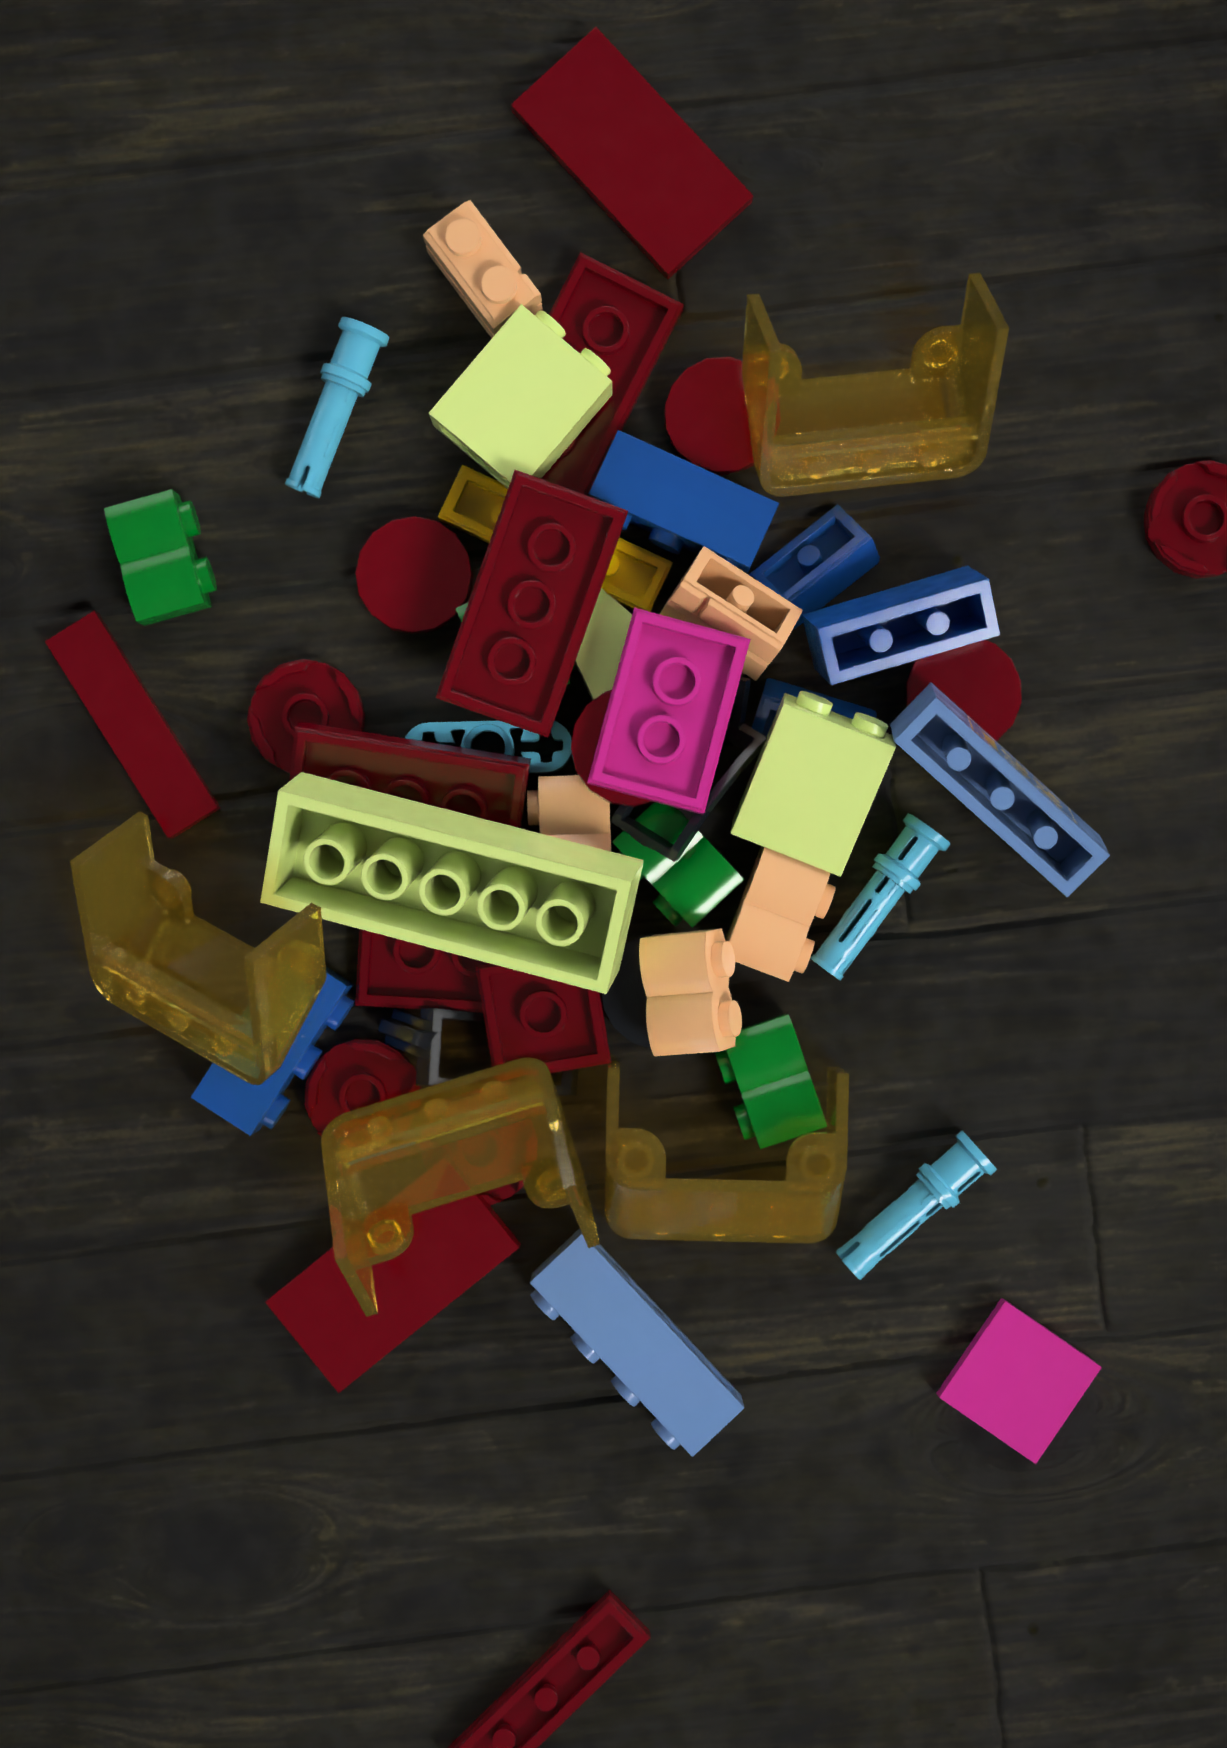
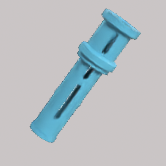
[285,317,390,498]
[810,813,950,981]
[835,1130,997,1280]

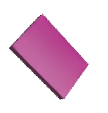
[587,608,751,815]

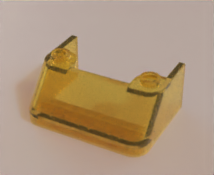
[742,273,1009,497]
[70,811,326,1085]
[321,1058,600,1317]
[604,1061,849,1243]

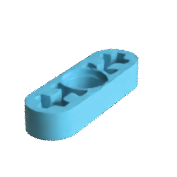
[405,720,572,774]

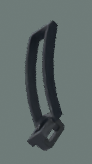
[611,674,767,862]
[378,1008,579,1096]

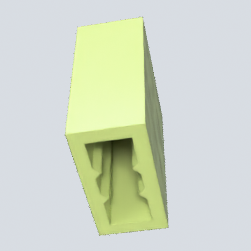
[429,304,612,489]
[731,691,896,877]

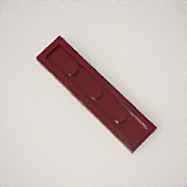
[45,611,221,839]
[447,1589,651,1748]

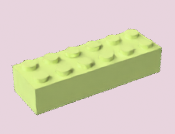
[260,772,644,994]

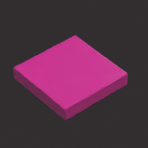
[936,1297,1102,1464]

